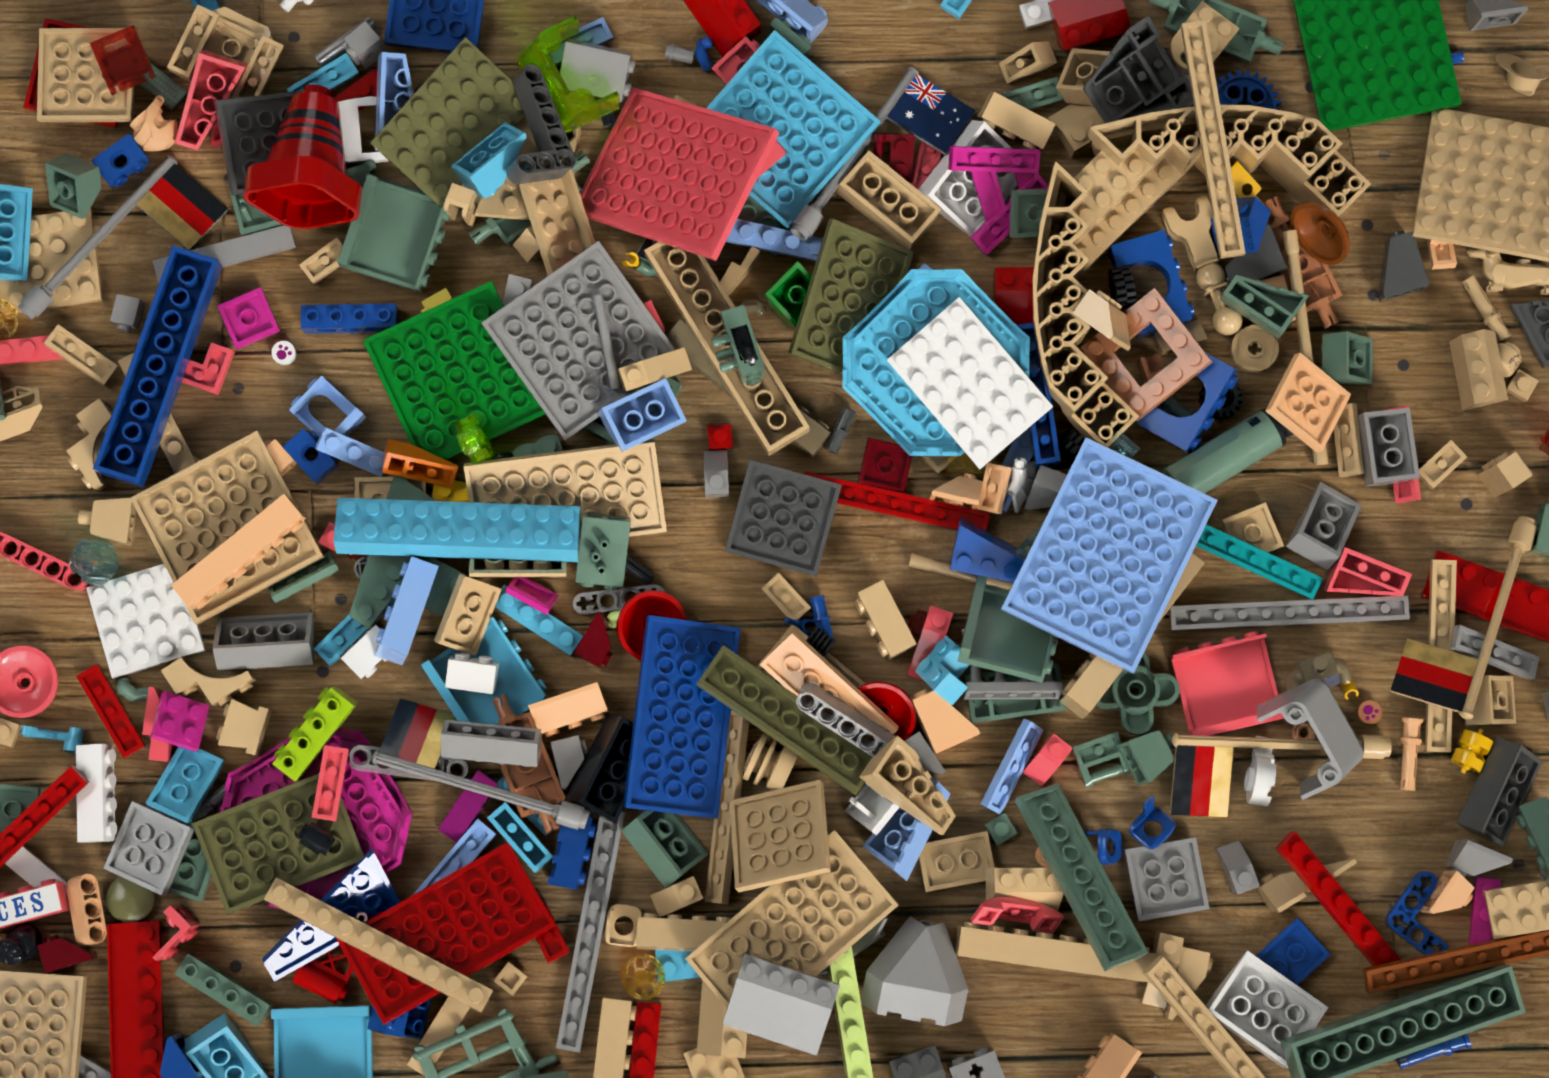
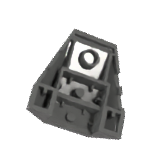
[1083,15,1193,123]

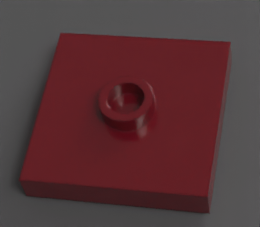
[857,437,912,493]

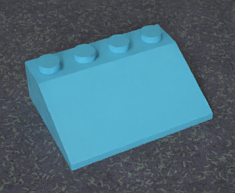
[0,184,33,281]

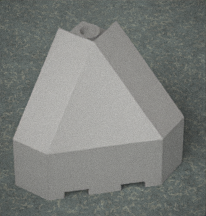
[861,916,968,1026]

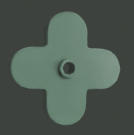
[1096,652,1180,736]

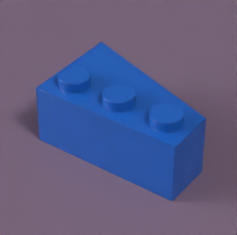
[950,516,1025,582]
[547,817,597,890]

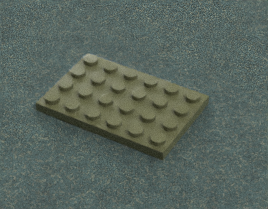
[370,37,525,208]
[788,219,914,375]
[192,774,364,915]

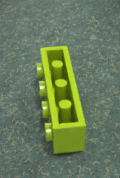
[273,685,358,782]

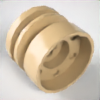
[742,733,798,791]

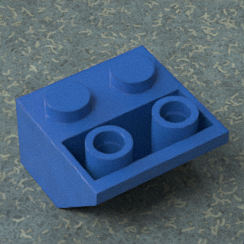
[367,999,431,1039]

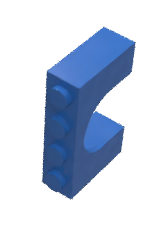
[1108,230,1194,339]
[1137,353,1238,453]

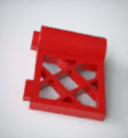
[292,951,353,1004]

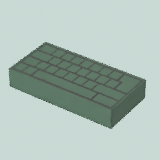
[137,64,188,112]

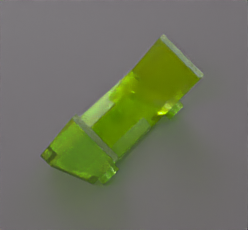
[518,15,619,133]

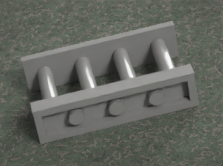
[960,637,1063,700]

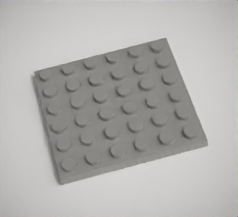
[481,241,675,441]

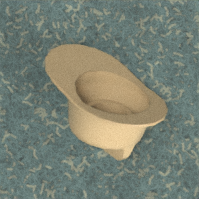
[1496,53,1548,96]

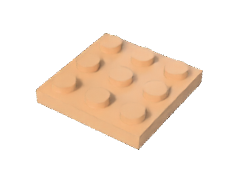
[1265,353,1351,452]

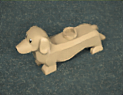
[1466,248,1549,295]

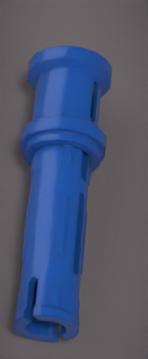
[1396,1034,1472,1069]

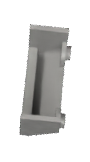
[1257,678,1363,800]

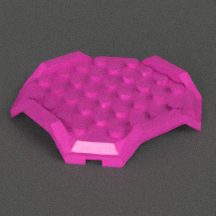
[219,727,413,909]

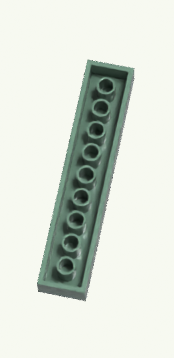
[1280,964,1526,1078]

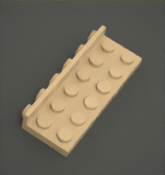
[516,147,596,276]

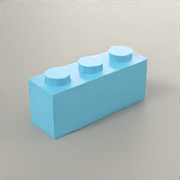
[487,802,553,873]

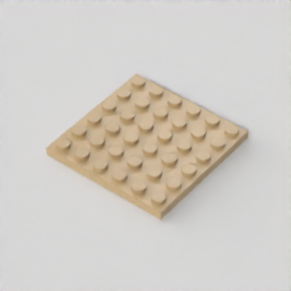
[1412,109,1549,262]
[130,431,324,625]

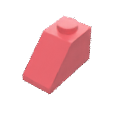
[1022,734,1073,787]

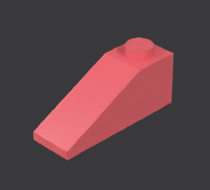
[907,606,953,681]

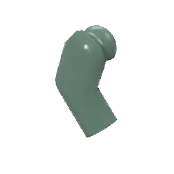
[116,678,150,701]

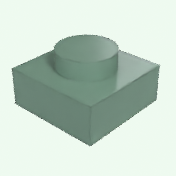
[984,813,1017,846]

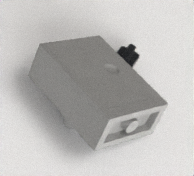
[557,39,636,127]

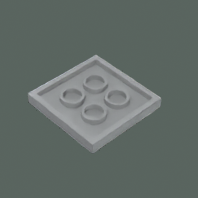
[103,801,195,896]
[1124,837,1210,922]

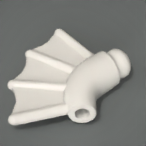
[1007,457,1036,513]

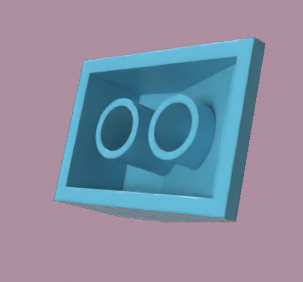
[451,122,527,199]
[185,1013,269,1078]

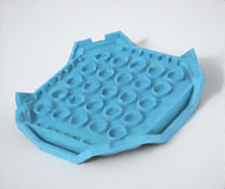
[842,269,1030,456]

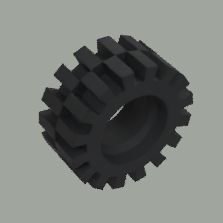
[1108,265,1137,310]
[1198,382,1244,420]
[1058,429,1084,463]

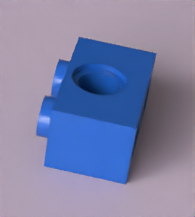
[91,133,150,188]
[283,428,339,485]

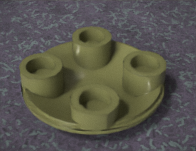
[106,877,156,923]

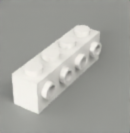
[76,744,117,843]

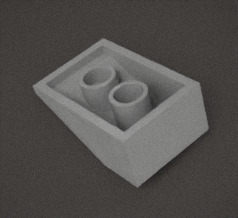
[1286,482,1361,570]

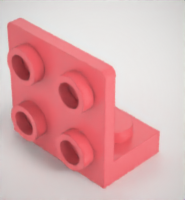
[152,904,201,961]

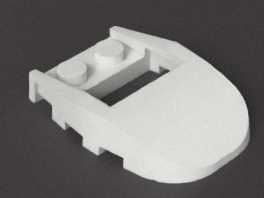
[338,96,389,165]

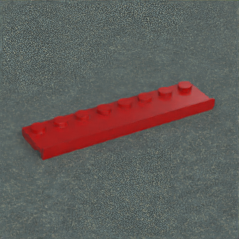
[1421,550,1549,643]
[107,920,165,1078]

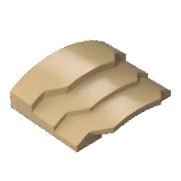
[167,4,284,99]

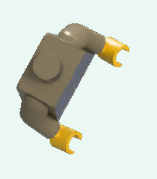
[1285,653,1359,700]

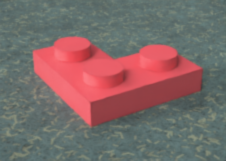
[181,343,235,395]

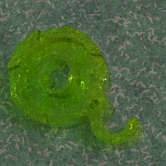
[455,414,498,464]

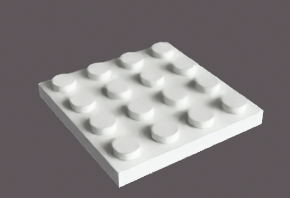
[86,564,206,679]

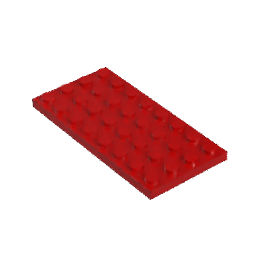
[336,842,556,1025]

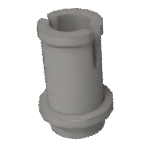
[665,43,695,65]

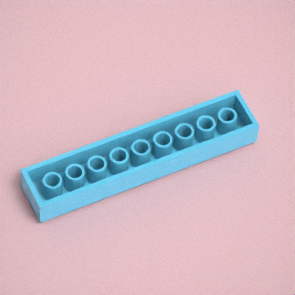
[333,498,581,562]

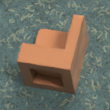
[1137,354,1165,383]

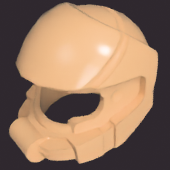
[130,95,179,151]

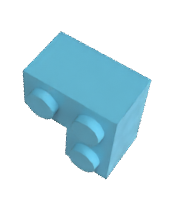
[915,635,969,705]

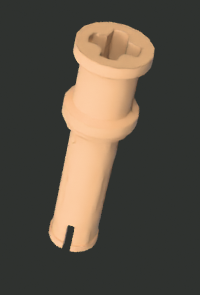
[1400,717,1423,791]

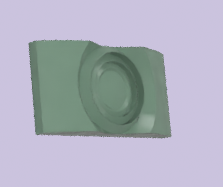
[964,663,1066,723]

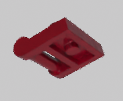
[872,133,915,182]

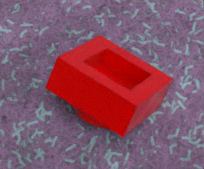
[707,424,733,451]

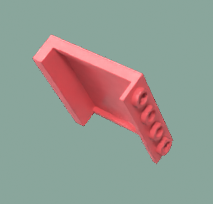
[1170,631,1284,736]

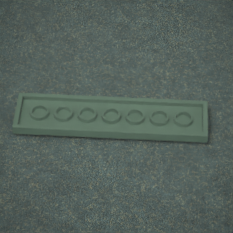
[1015,783,1148,971]

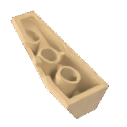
[859,736,956,835]
[1256,859,1357,913]

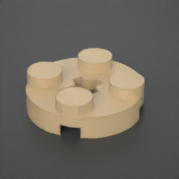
[1230,325,1279,373]

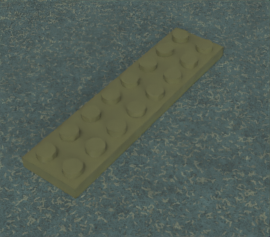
[696,645,872,795]

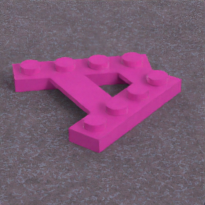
[948,146,1048,255]

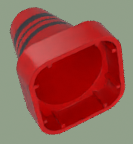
[243,84,362,229]

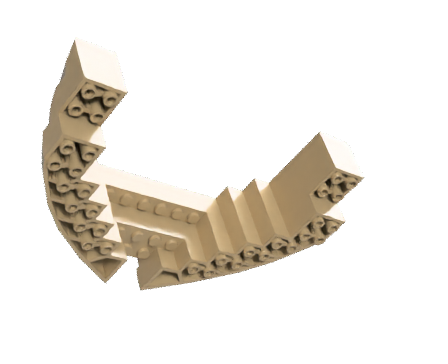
[1032,105,1371,448]

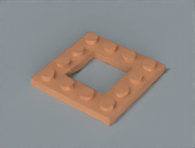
[1080,288,1213,422]

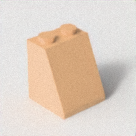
[912,689,980,754]

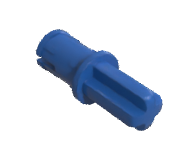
[809,595,833,639]

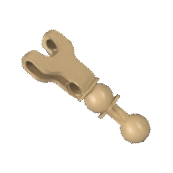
[1162,196,1243,335]

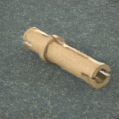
[1461,275,1511,343]

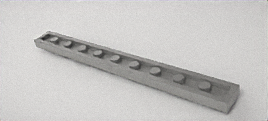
[1169,596,1410,631]
[556,812,625,1053]

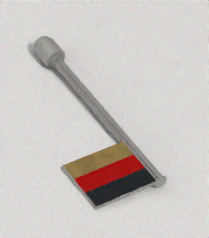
[18,155,228,320]
[372,698,590,830]

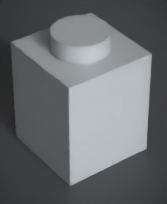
[110,294,145,332]

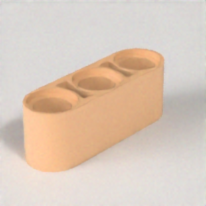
[66,874,107,946]

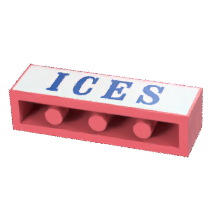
[0,878,70,929]

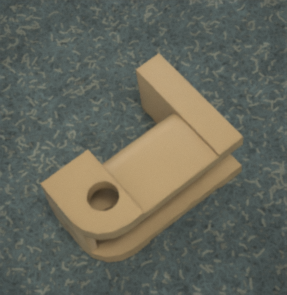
[444,183,481,226]

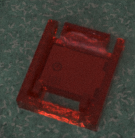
[90,25,156,96]

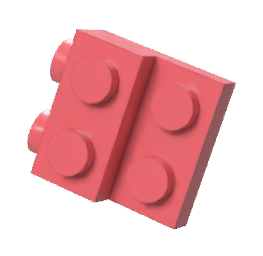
[712,36,760,85]

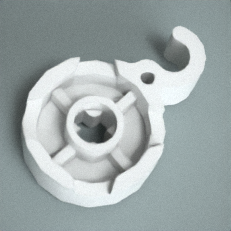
[1244,735,1276,807]

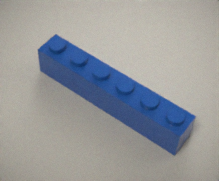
[1017,323,1061,469]

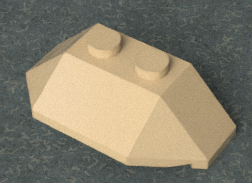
[0,386,43,441]

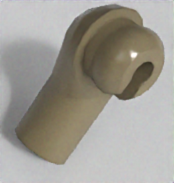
[737,299,766,316]

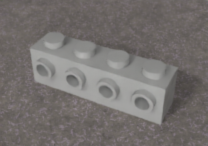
[441,720,541,767]

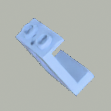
[289,376,366,437]

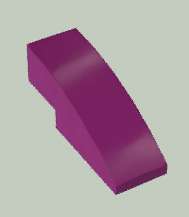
[438,770,499,843]

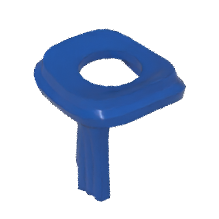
[1129,795,1176,849]
[1084,828,1122,865]

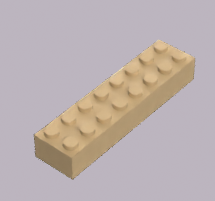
[1060,553,1205,719]
[955,921,1156,983]

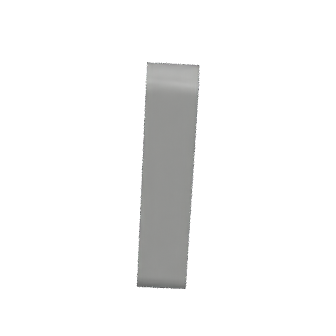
[796,683,896,757]
[348,745,468,782]

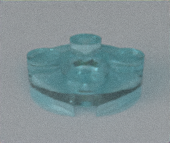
[69,540,119,585]

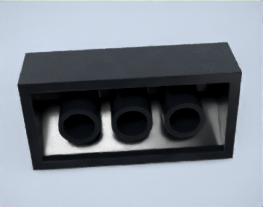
[565,713,633,824]

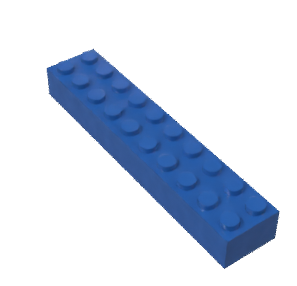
[93,246,223,488]

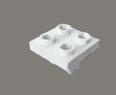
[845,782,899,836]

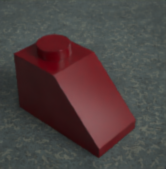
[574,612,613,669]
[37,934,98,973]

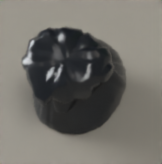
[0,924,42,965]

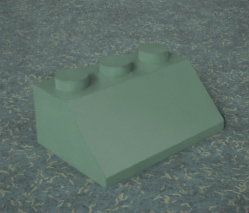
[621,810,709,888]

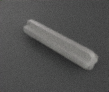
[315,17,376,66]

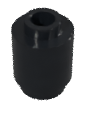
[298,822,336,856]

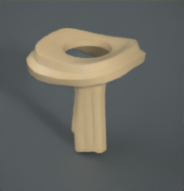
[604,904,643,947]

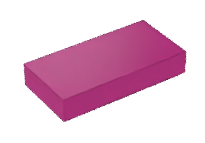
[505,577,559,615]

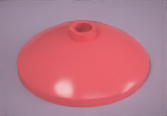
[0,646,59,718]

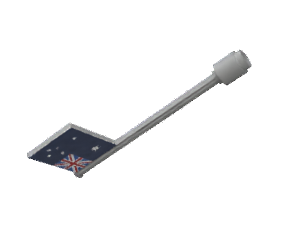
[791,67,976,241]

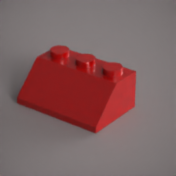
[684,0,761,57]
[1048,0,1130,50]

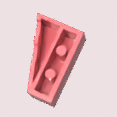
[1323,547,1412,596]

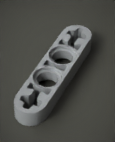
[573,584,664,615]

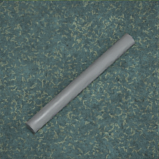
[593,294,620,390]

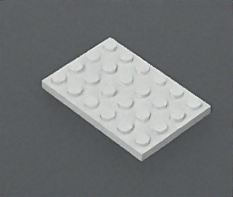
[887,297,1054,469]

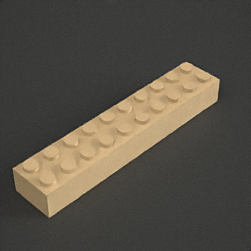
[644,242,810,456]

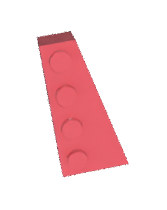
[175,49,248,150]

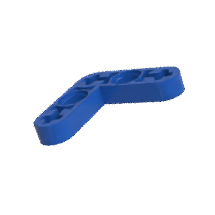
[1385,871,1449,955]

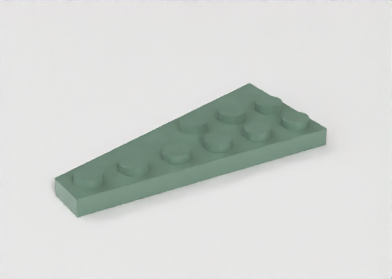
[349,476,436,630]

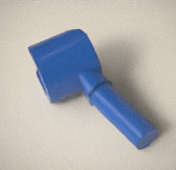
[785,617,813,633]

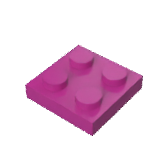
[218,287,280,350]
[150,691,210,752]

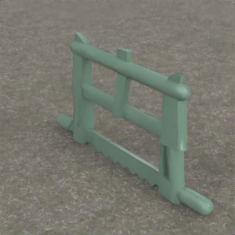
[413,1007,558,1078]

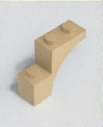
[66,399,112,492]
[161,657,257,707]

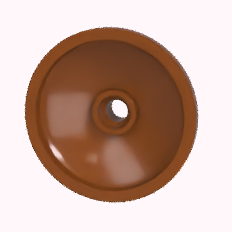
[1290,201,1350,265]

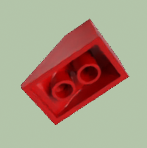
[993,267,1034,325]

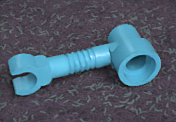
[20,725,84,753]

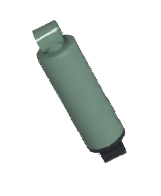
[1164,408,1294,494]

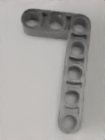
[506,64,576,184]

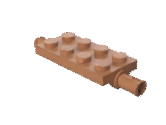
[1264,196,1342,329]
[492,694,566,833]

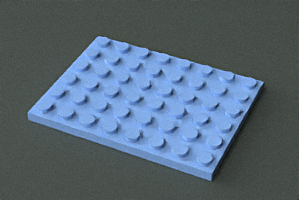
[1001,438,1218,674]

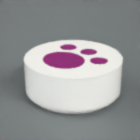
[272,341,297,365]

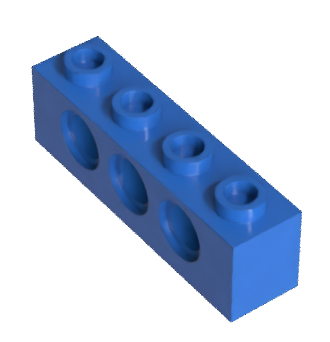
[301,304,400,334]

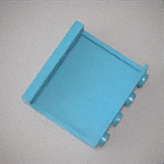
[421,617,548,724]
[271,1005,373,1078]

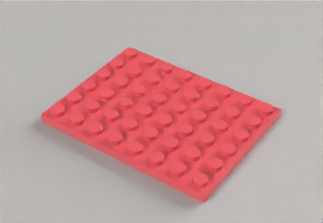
[580,87,780,261]

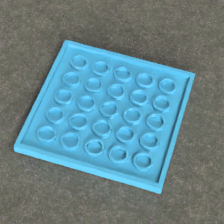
[707,30,881,229]

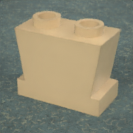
[216,699,273,756]

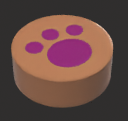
[1356,700,1382,725]

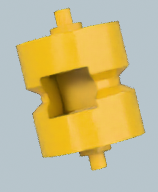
[1451,728,1493,774]

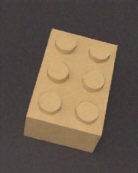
[854,580,916,660]

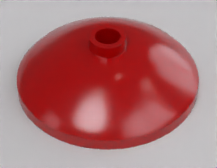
[617,590,687,660]
[858,681,916,741]

